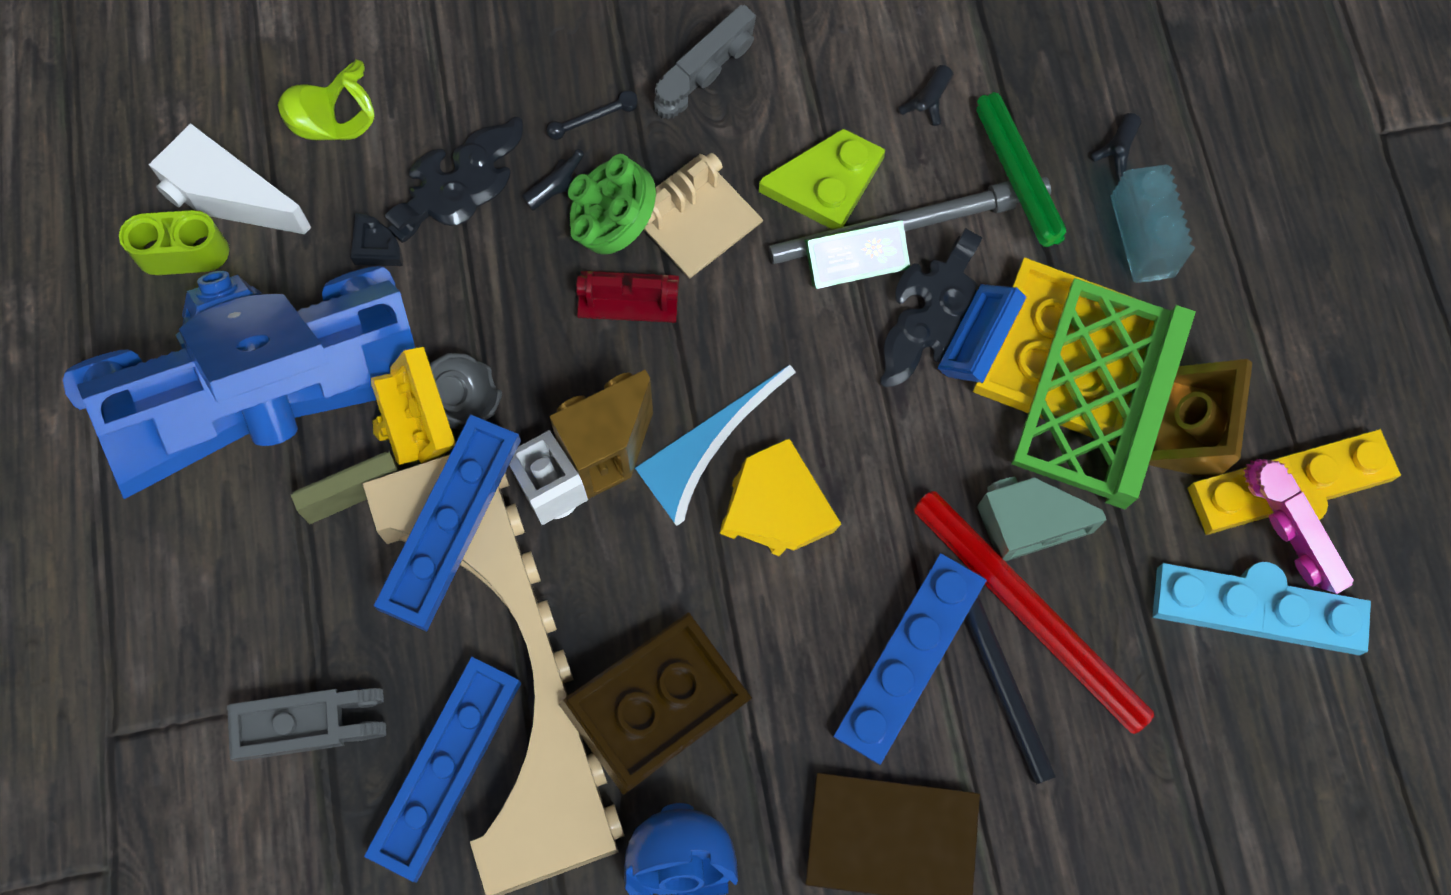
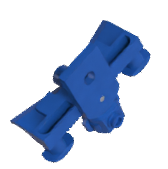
[63,266,416,499]

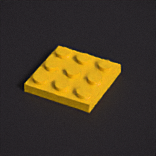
[973,257,1155,446]

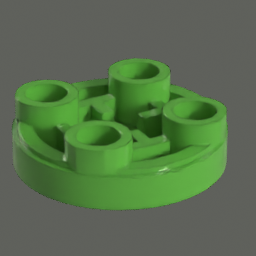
[568,154,656,254]

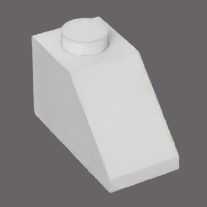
[509,430,588,525]

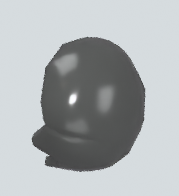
[430,353,502,429]

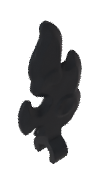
[385,117,523,243]
[880,228,983,387]

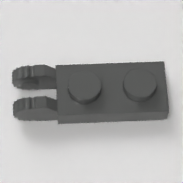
[654,4,756,120]
[227,688,386,762]

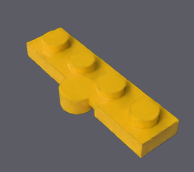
[1187,429,1401,535]

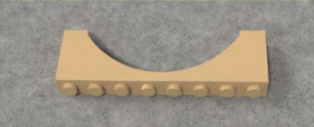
[363,455,625,895]

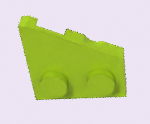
[759,129,886,230]

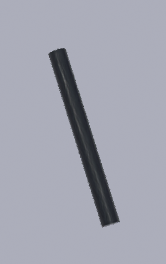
[965,595,1056,785]

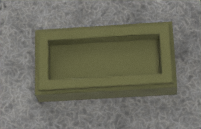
[291,452,400,524]

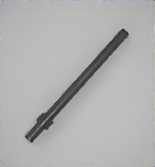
[769,176,1051,265]

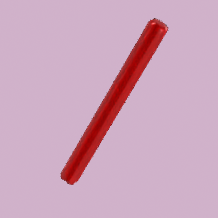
[914,491,1155,734]

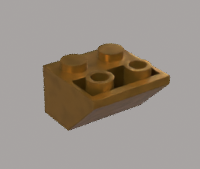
[550,370,653,499]

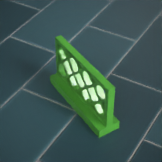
[1011,278,1196,510]

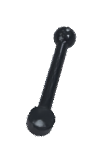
[546,91,638,140]

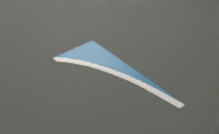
[635,365,796,526]

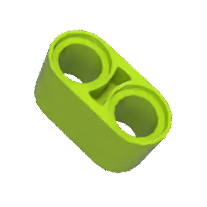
[119,210,229,275]

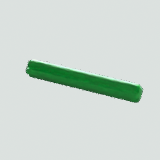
[976,92,1066,247]

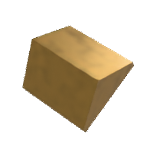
[1149,359,1252,478]

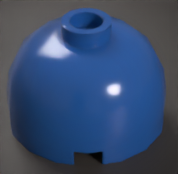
[624,803,738,895]

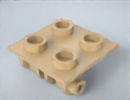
[644,153,763,279]

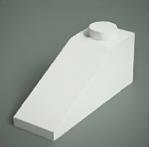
[149,124,311,234]

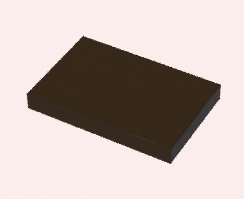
[559,612,752,795]
[805,773,980,895]

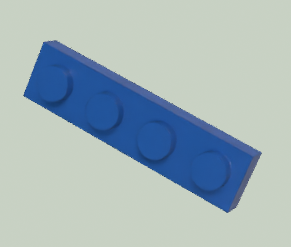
[374,414,521,632]
[833,553,987,766]
[364,657,522,883]

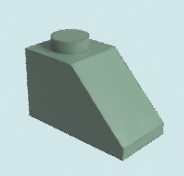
[977,477,1107,561]

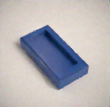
[937,284,1026,383]

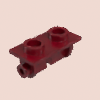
[577,271,679,323]

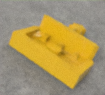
[371,347,455,465]
[719,439,841,556]

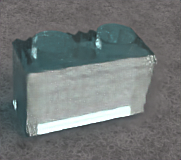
[1110,164,1196,283]

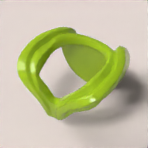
[278,59,374,140]

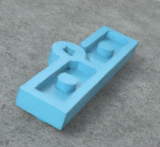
[1152,562,1371,655]

